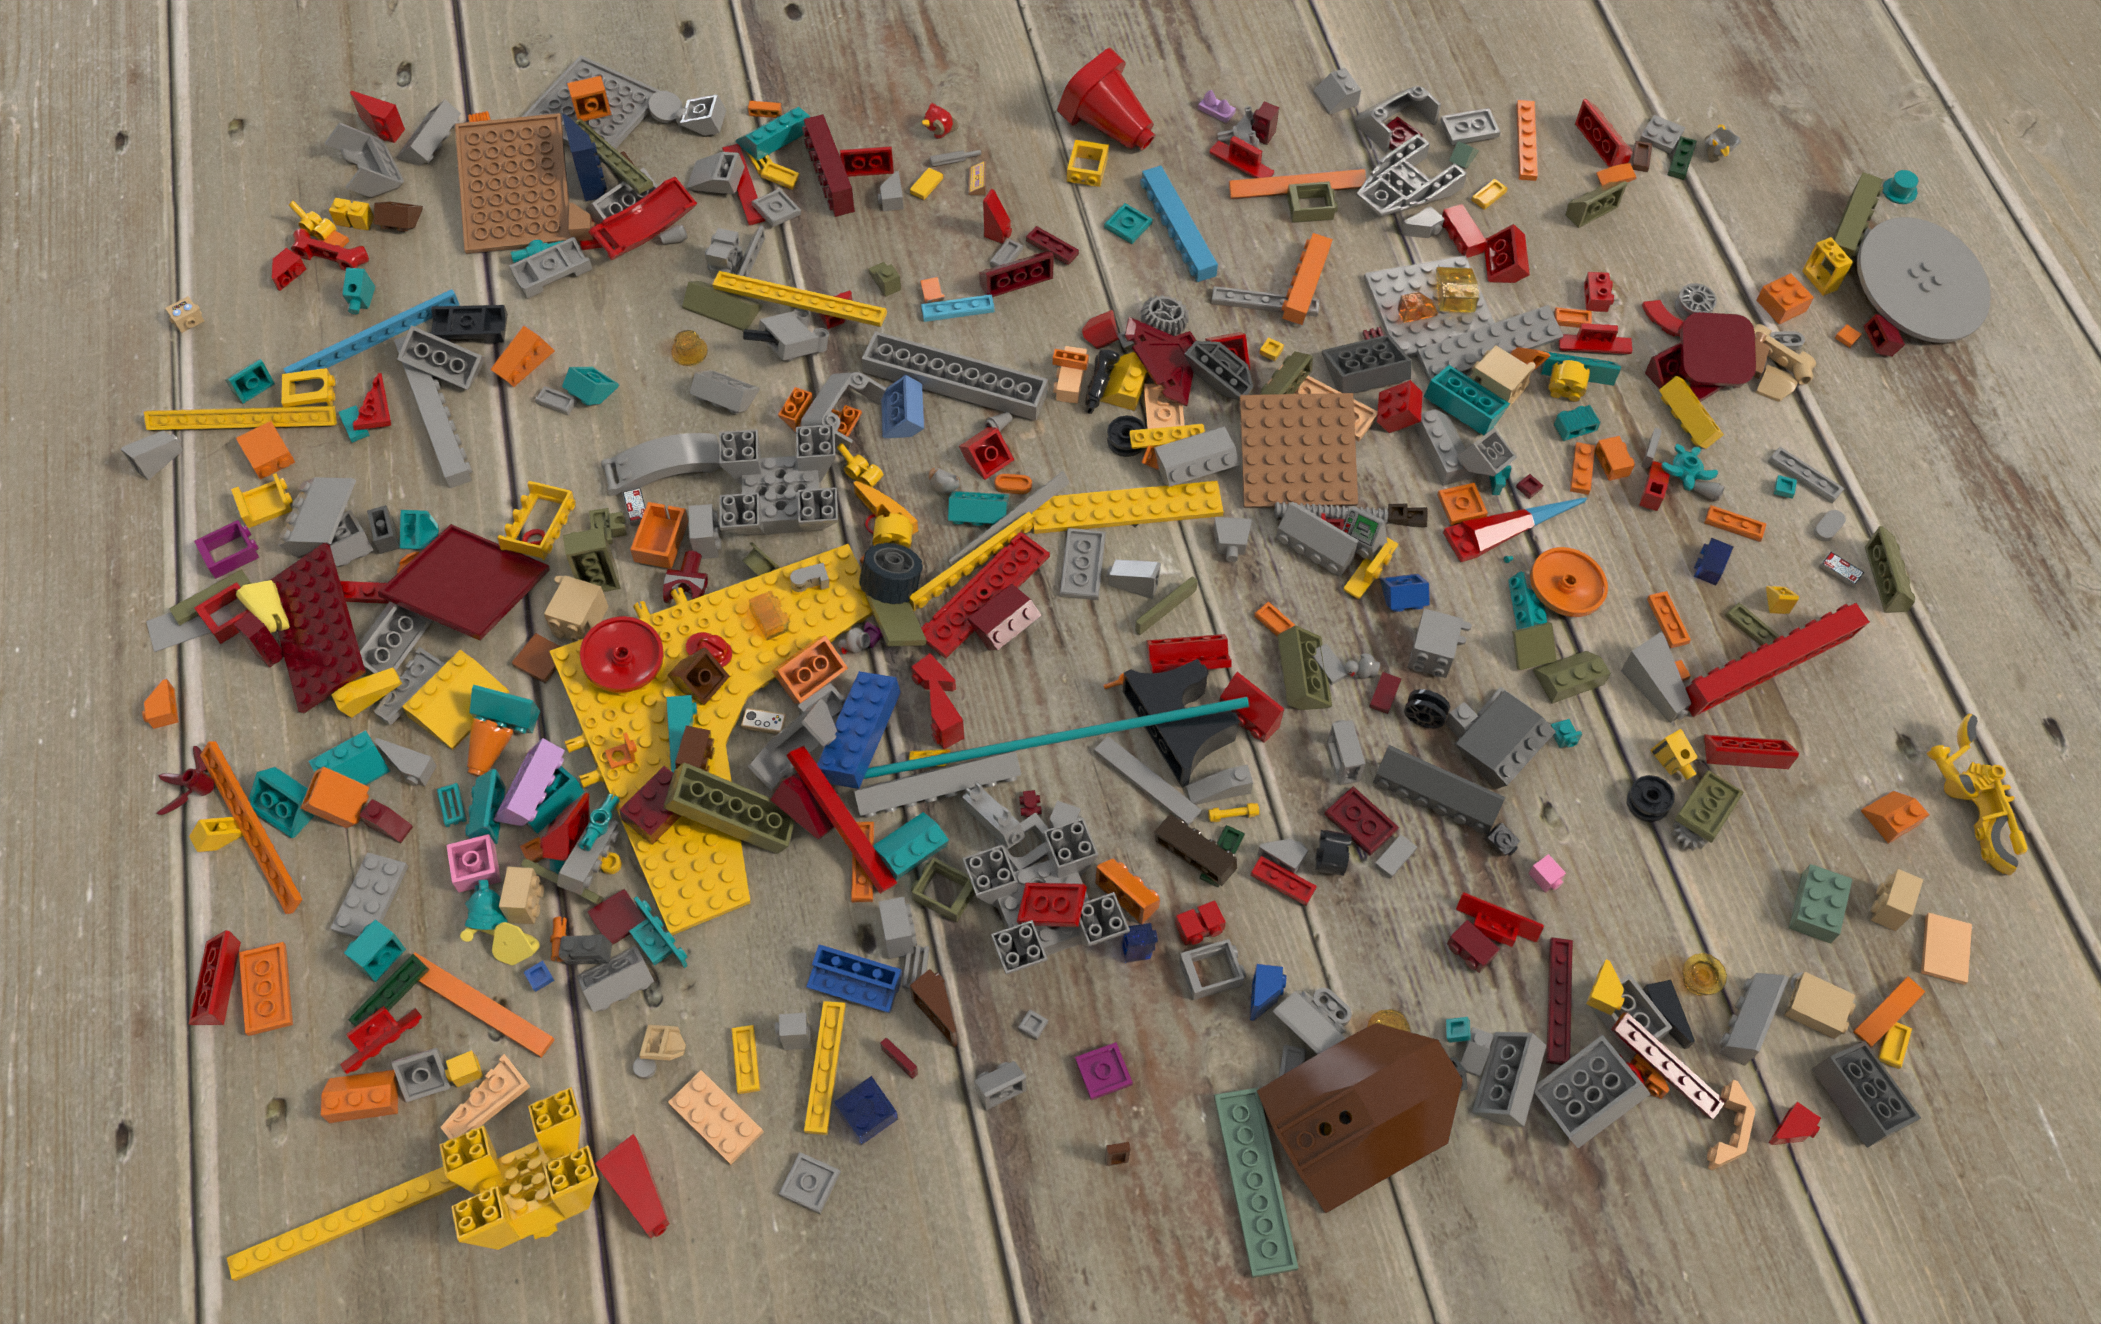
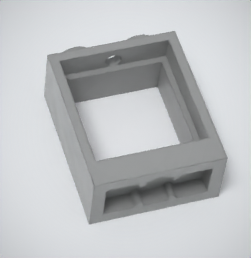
[1327,720,1365,785]
[1179,939,1246,1000]

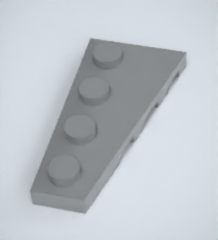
[374,647,445,725]

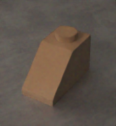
[568,203,596,241]

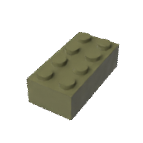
[563,527,621,592]

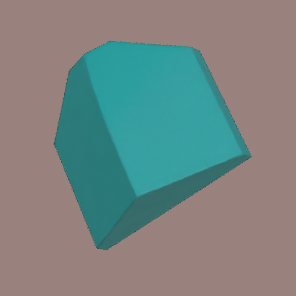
[400,510,439,549]

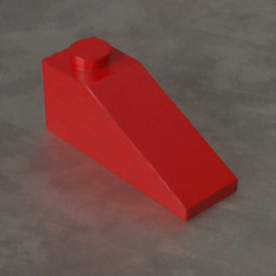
[983,189,1012,244]

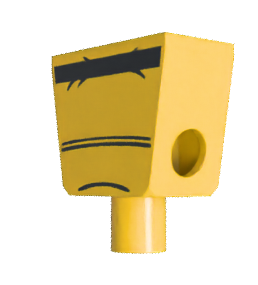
[1650,729,1697,780]

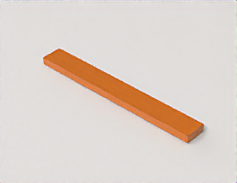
[1229,169,1366,199]
[414,952,555,1058]

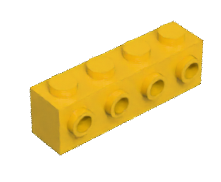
[1659,376,1724,449]

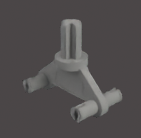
[1217,106,1260,149]

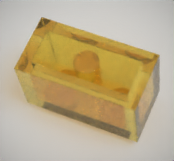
[749,591,790,640]

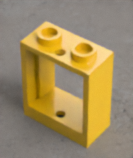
[1067,140,1109,187]
[1802,237,1853,296]

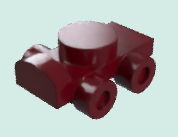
[1019,790,1042,819]

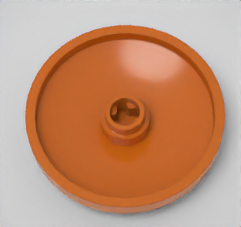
[1530,547,1608,617]

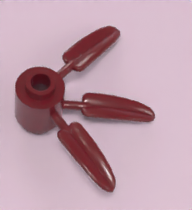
[157,746,214,815]

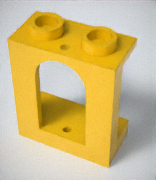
[281,368,335,407]

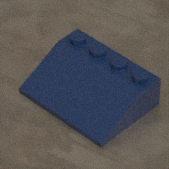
[562,114,607,202]

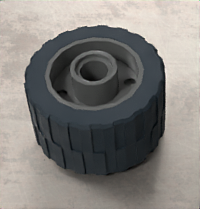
[859,543,923,604]

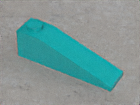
[666,695,697,773]

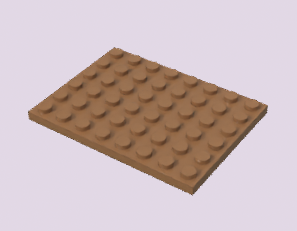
[455,113,571,254]

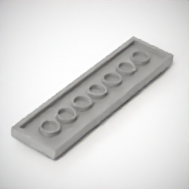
[1416,305,1563,382]

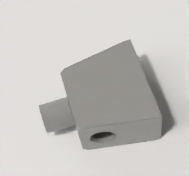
[1213,517,1252,562]

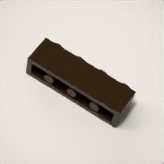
[1154,814,1237,886]

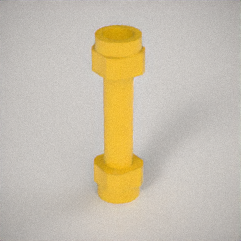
[1208,803,1259,822]

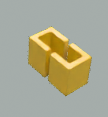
[329,198,374,231]

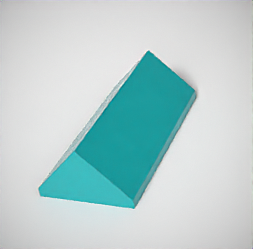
[1541,351,1621,386]

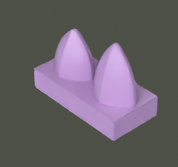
[1198,90,1236,123]

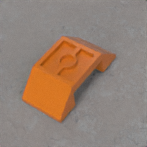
[778,387,862,437]

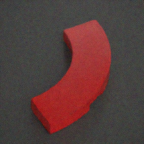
[1642,300,1683,337]

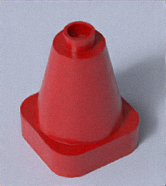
[1057,47,1156,150]

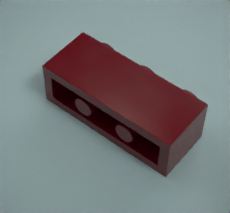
[234,611,284,668]

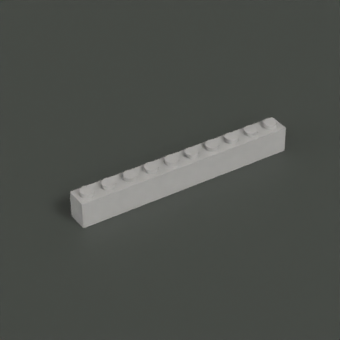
[394,336,473,488]

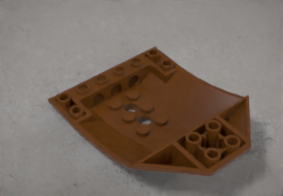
[1257,1023,1463,1213]

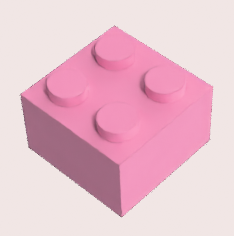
[446,834,501,893]

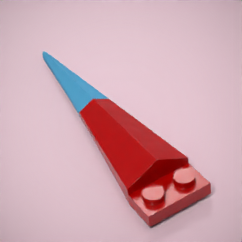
[1443,497,1587,562]

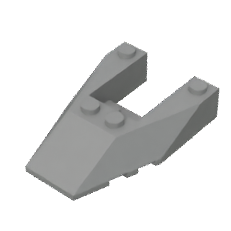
[1356,134,1467,216]

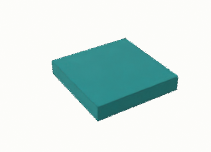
[1104,203,1153,244]

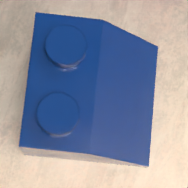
[1380,574,1430,612]
[1250,964,1287,1021]

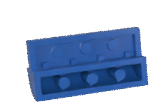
[807,944,902,1013]

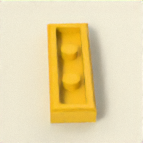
[731,1025,760,1094]

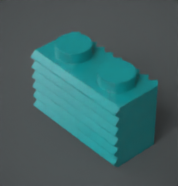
[1554,405,1601,441]

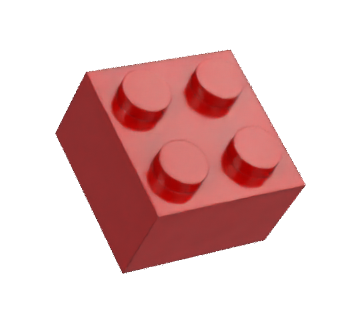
[1377,380,1423,433]

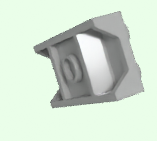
[509,237,592,298]

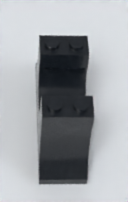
[1122,659,1239,788]

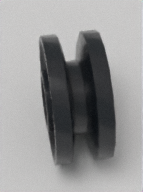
[1107,415,1146,457]
[1404,689,1450,729]
[1627,775,1675,822]

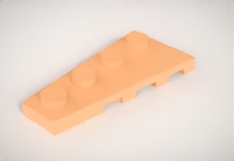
[441,1054,530,1139]

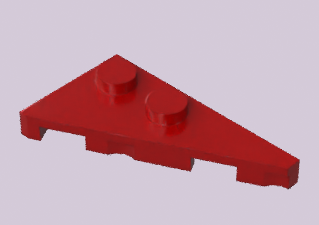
[353,373,391,430]

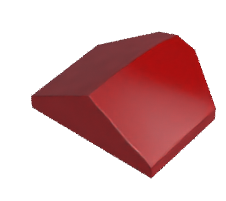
[1082,310,1119,349]

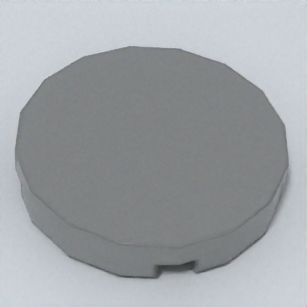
[648,91,683,123]

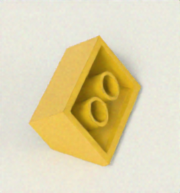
[1100,352,1149,411]

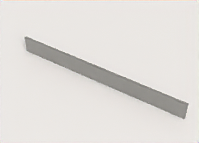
[948,471,1070,566]

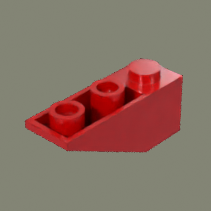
[1639,461,1670,511]

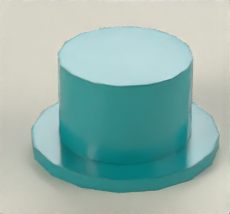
[1883,170,1919,204]

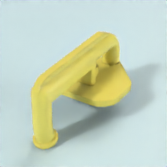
[460,922,540,965]

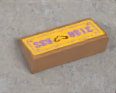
[968,161,986,195]

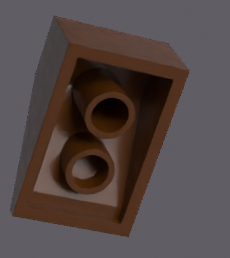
[910,969,958,1047]

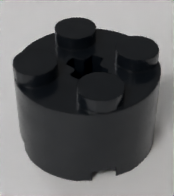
[1315,830,1351,876]

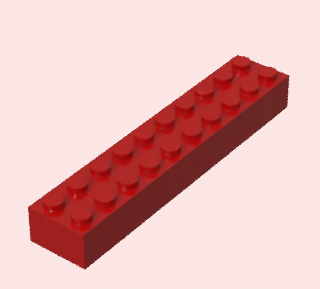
[1685,603,1870,717]

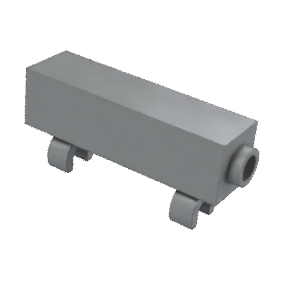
[962,782,1025,849]

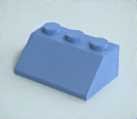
[881,375,924,438]

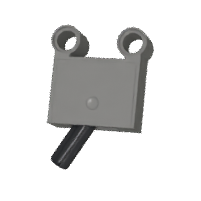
[743,308,829,361]

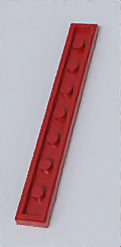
[786,745,897,894]

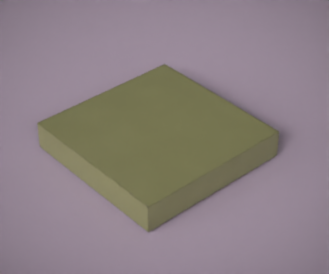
[1512,622,1557,670]

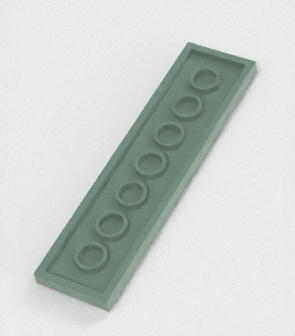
[1214,1088,1299,1278]

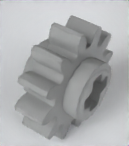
[1671,821,1708,851]

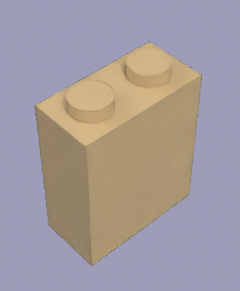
[1784,972,1856,1039]

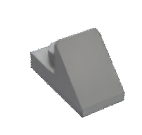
[1460,1027,1494,1077]

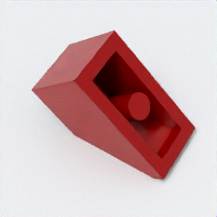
[911,653,956,692]
[1768,1102,1821,1145]

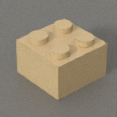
[499,867,544,924]
[1870,869,1924,931]

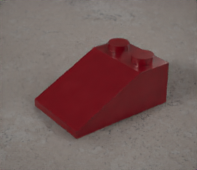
[770,773,835,839]

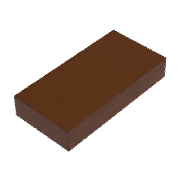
[1631,141,1652,172]
[1105,1142,1131,1166]

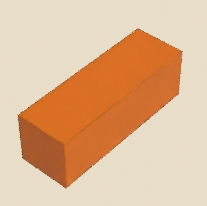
[748,101,782,118]
[1052,349,1089,371]

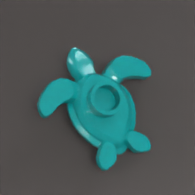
[1661,444,1718,491]

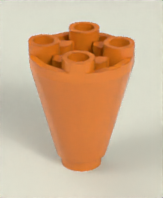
[467,718,513,777]

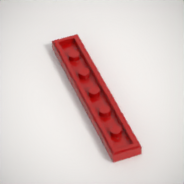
[722,144,765,225]

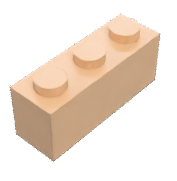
[1053,346,1087,404]

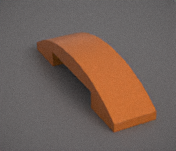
[1853,976,1925,1048]

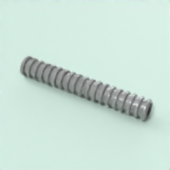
[1274,502,1388,525]

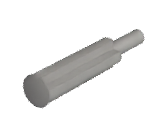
[930,150,982,167]

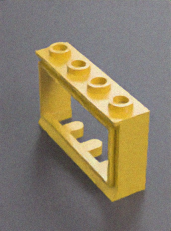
[497,481,576,560]

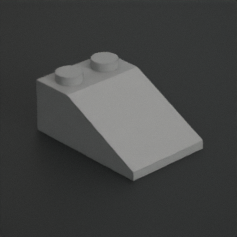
[330,510,373,567]

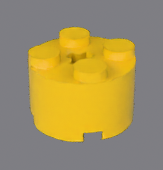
[1549,360,1590,402]
[873,513,913,549]

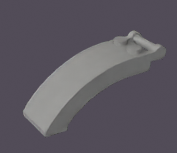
[601,433,721,495]

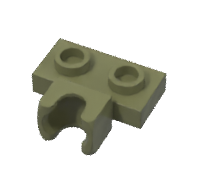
[589,508,627,544]

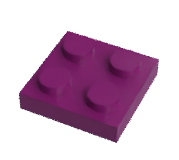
[1075,1042,1133,1100]

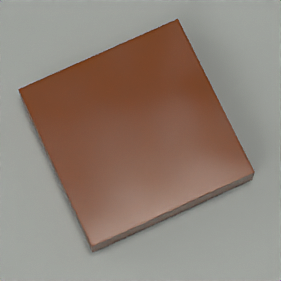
[512,633,561,683]

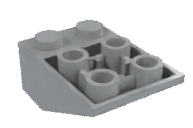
[686,152,745,194]

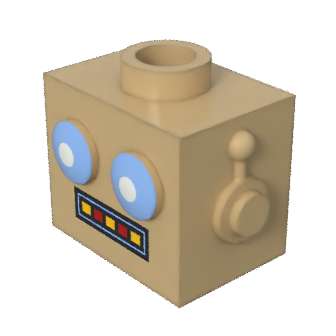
[165,296,204,333]

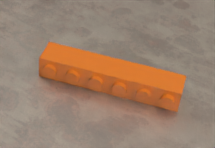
[1281,233,1333,325]

